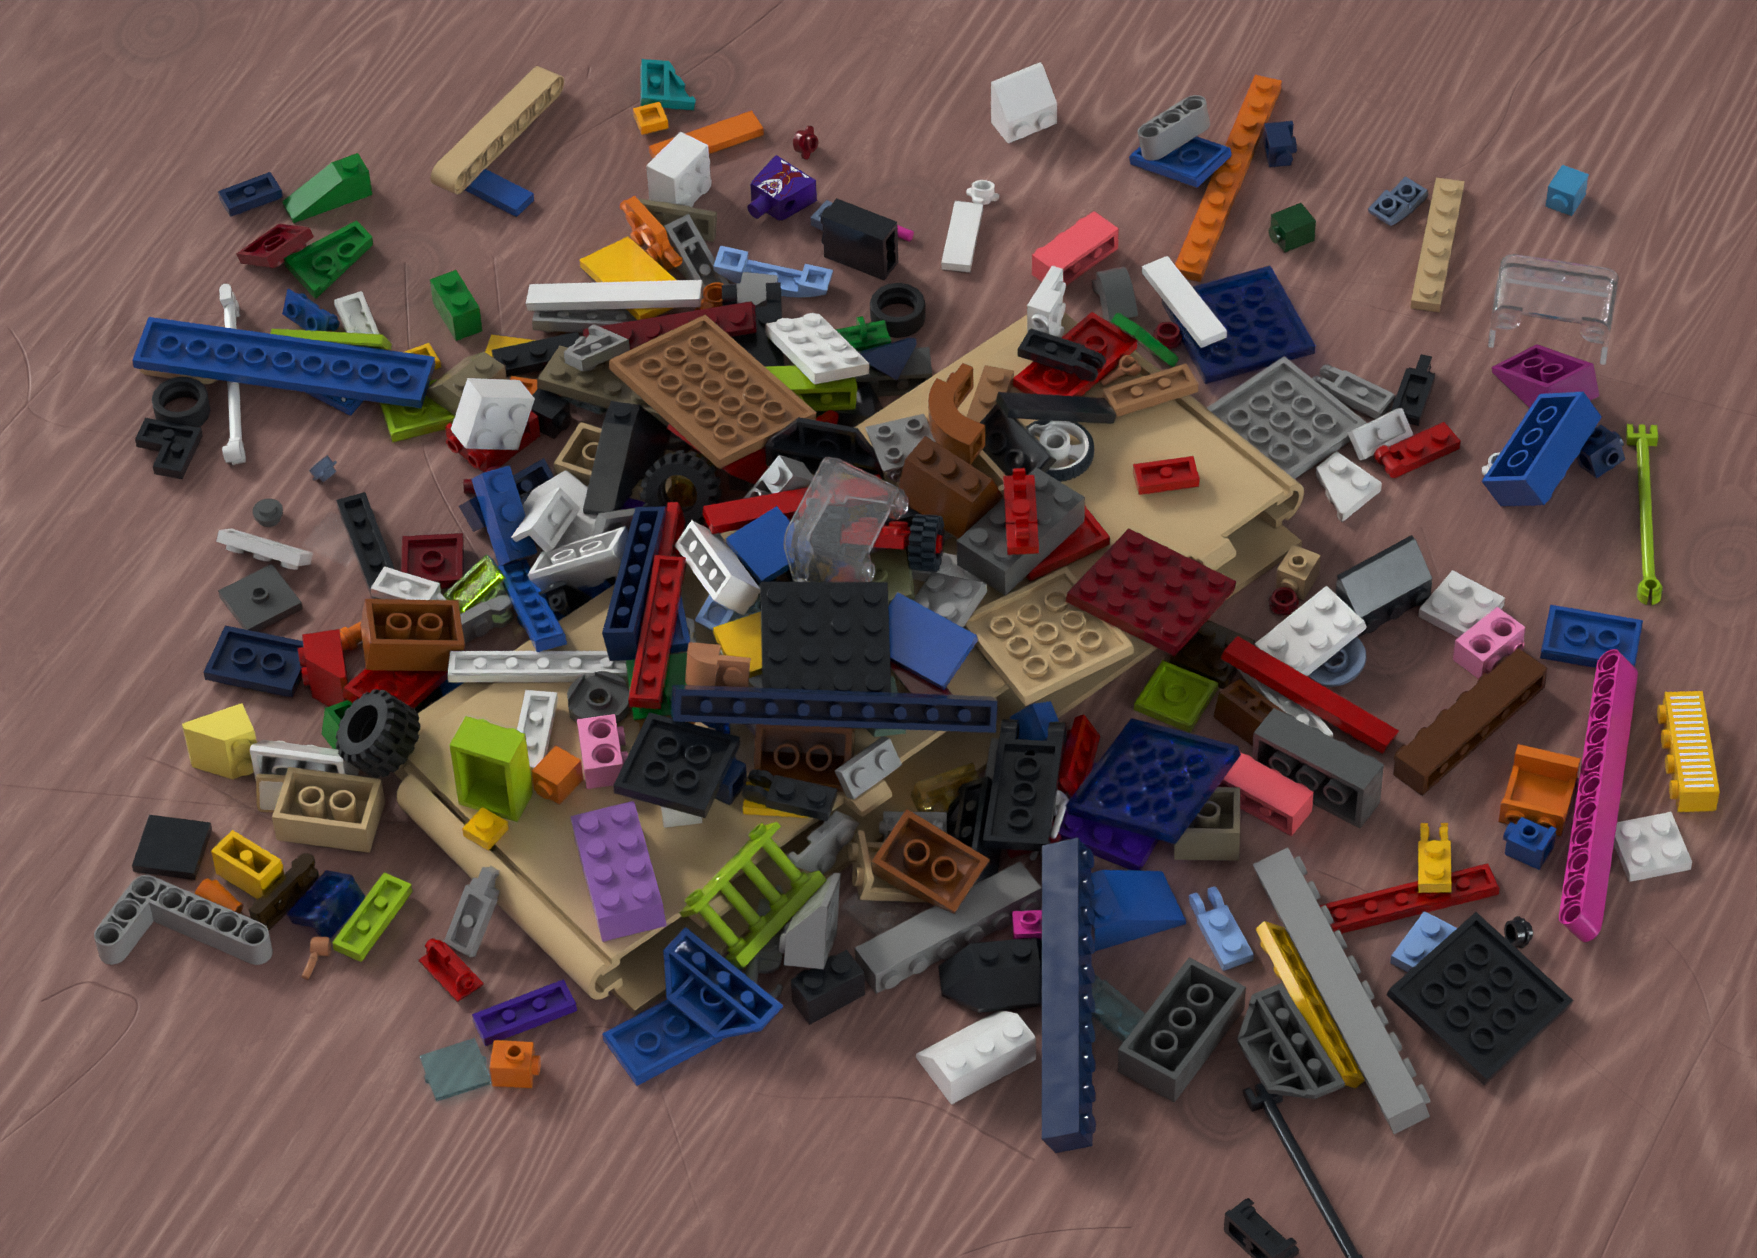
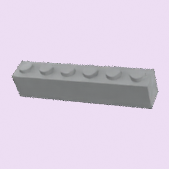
[855,862,1041,994]

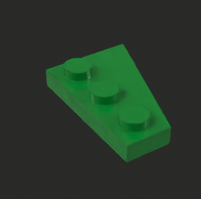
[284,220,373,300]

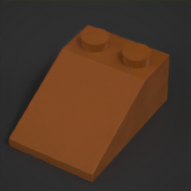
[871,809,990,914]

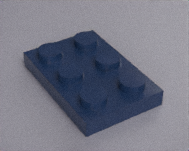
[203,625,307,698]

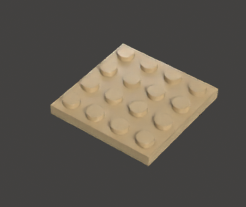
[963,567,1134,706]

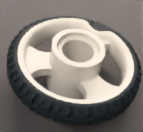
[1026,420,1094,482]

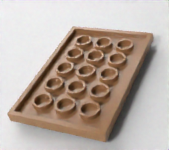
[609,315,816,469]

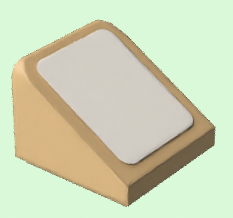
[256,774,286,812]

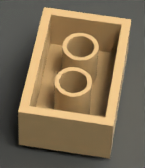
[272,767,385,853]

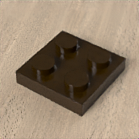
[1170,620,1255,689]

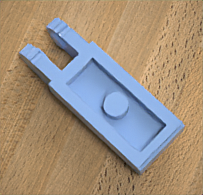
[1188,886,1254,971]

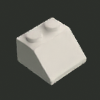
[991,62,1057,143]

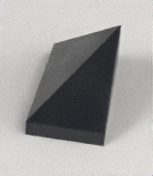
[823,384,883,427]

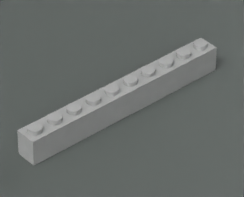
[1253,847,1431,1134]

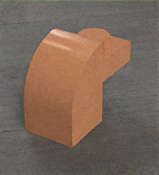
[685,642,751,687]

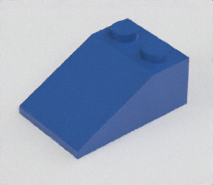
[1091,870,1186,951]

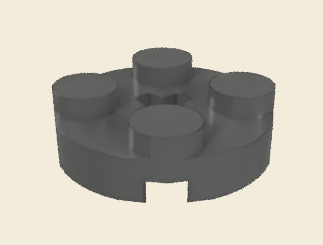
[567,671,631,723]

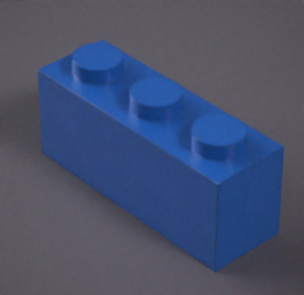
[471,465,537,565]

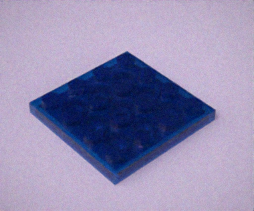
[1162,265,1316,384]
[1065,718,1241,844]

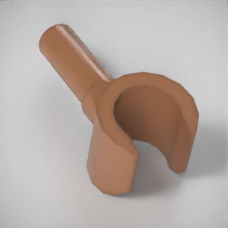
[1100,355,1141,387]
[301,937,332,980]

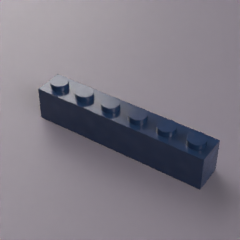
[602,506,666,661]

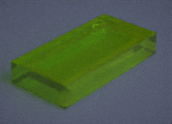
[443,554,506,614]

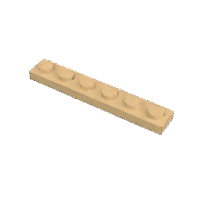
[1410,177,1465,312]

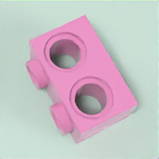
[1453,607,1525,679]
[577,714,628,789]

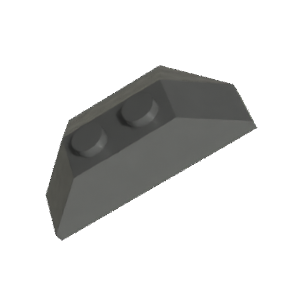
[1237,983,1345,1099]

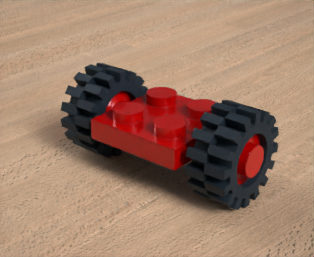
[813,507,945,572]

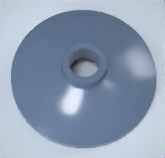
[1309,637,1367,687]

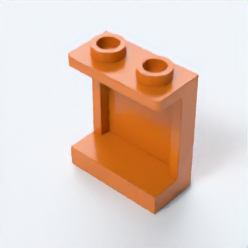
[1498,744,1581,836]

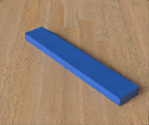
[497,559,567,652]

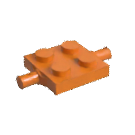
[620,195,683,271]

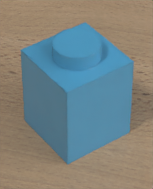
[1546,165,1589,216]

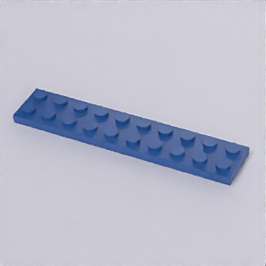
[132,317,436,408]

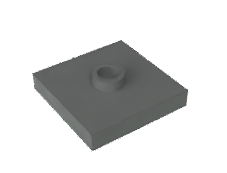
[218,564,303,632]

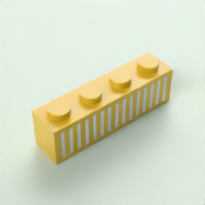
[1657,691,1720,812]

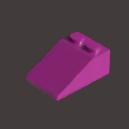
[1491,344,1599,408]

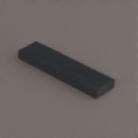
[995,392,1117,424]

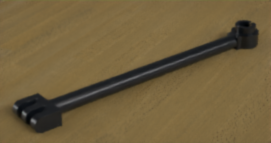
[1242,1083,1363,1258]

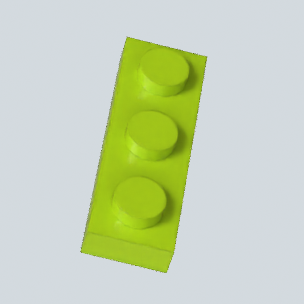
[332,872,413,962]

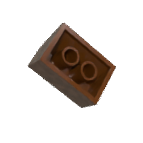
[896,436,1003,539]
[754,724,856,792]

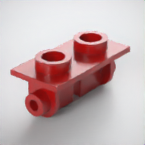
[418,938,484,1002]

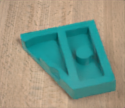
[640,59,696,110]

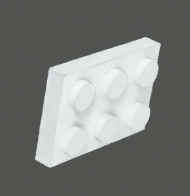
[1255,586,1367,676]

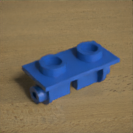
[282,289,340,331]

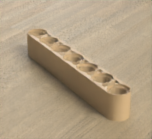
[430,66,564,194]

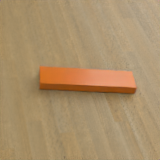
[649,110,764,158]

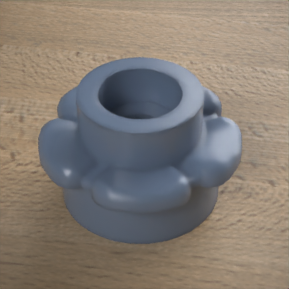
[309,455,337,482]

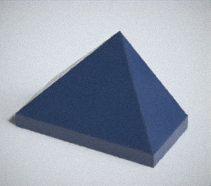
[858,338,917,380]

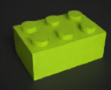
[449,716,533,822]

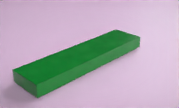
[1111,313,1179,367]

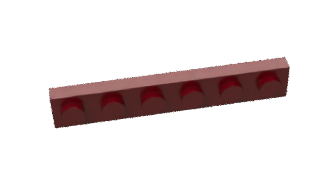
[583,301,757,355]

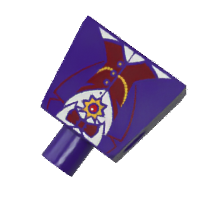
[747,155,817,221]

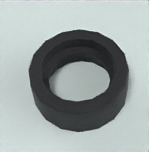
[870,283,926,338]
[151,377,211,427]

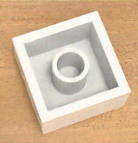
[646,132,712,207]
[451,378,535,450]

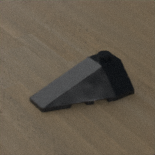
[583,401,671,515]

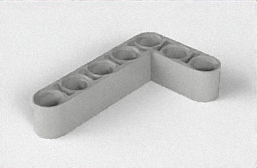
[94,875,273,965]

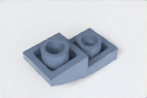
[1368,176,1428,226]

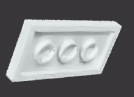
[765,313,869,384]

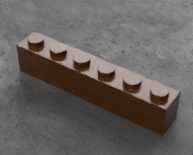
[1393,648,1548,796]

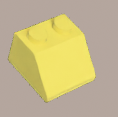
[182,703,257,779]

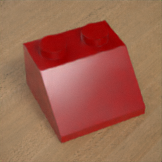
[298,629,348,707]

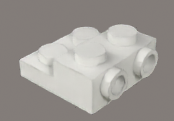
[1027,266,1066,338]

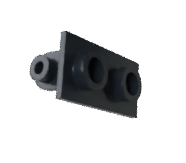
[538,581,593,616]

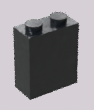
[820,198,899,281]

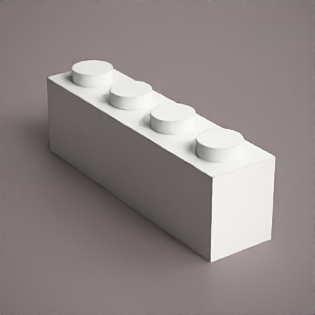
[675,520,760,616]

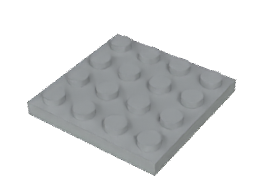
[1207,356,1367,479]

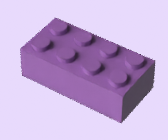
[570,801,667,942]

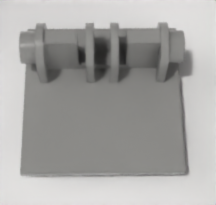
[865,414,936,482]

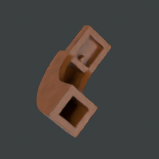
[928,363,985,465]

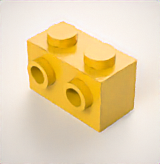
[211,830,284,899]

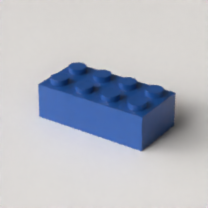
[1481,392,1602,506]

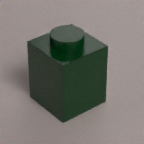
[1268,203,1316,253]

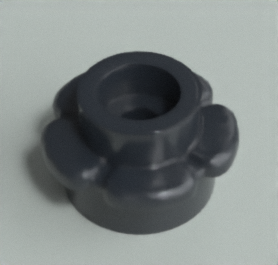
[1504,916,1533,949]

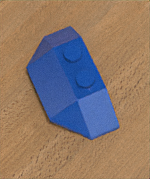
[663,927,783,1040]

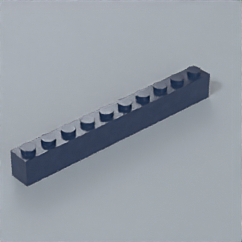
[671,685,998,733]
[1042,838,1096,1153]

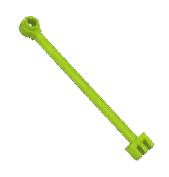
[1626,424,1663,605]

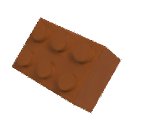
[360,599,465,671]

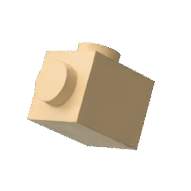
[1276,545,1321,600]

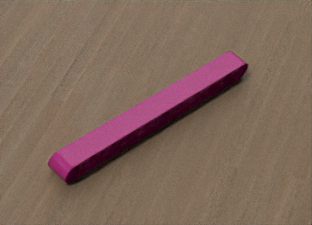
[1559,649,1638,942]

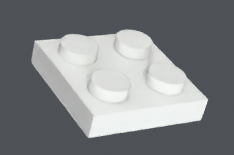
[1418,570,1505,638]
[1614,812,1692,882]

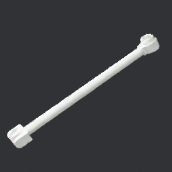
[219,284,246,465]

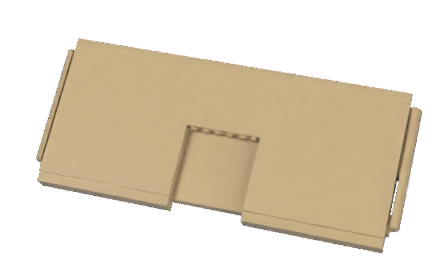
[394,312,1304,1016]

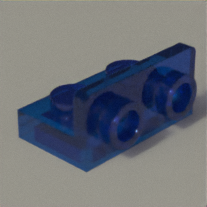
[287,870,365,939]

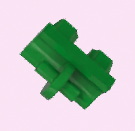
[835,316,891,352]

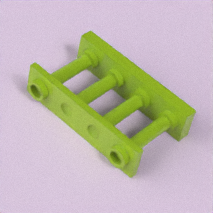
[679,822,827,969]

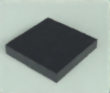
[132,815,212,880]

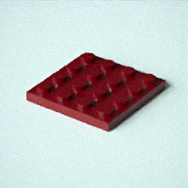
[1065,528,1236,656]

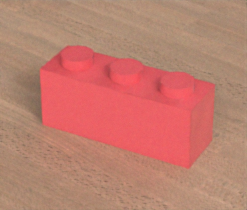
[1032,211,1119,286]
[1211,749,1314,836]

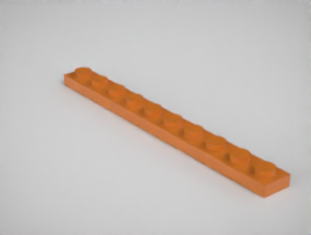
[1175,75,1282,282]

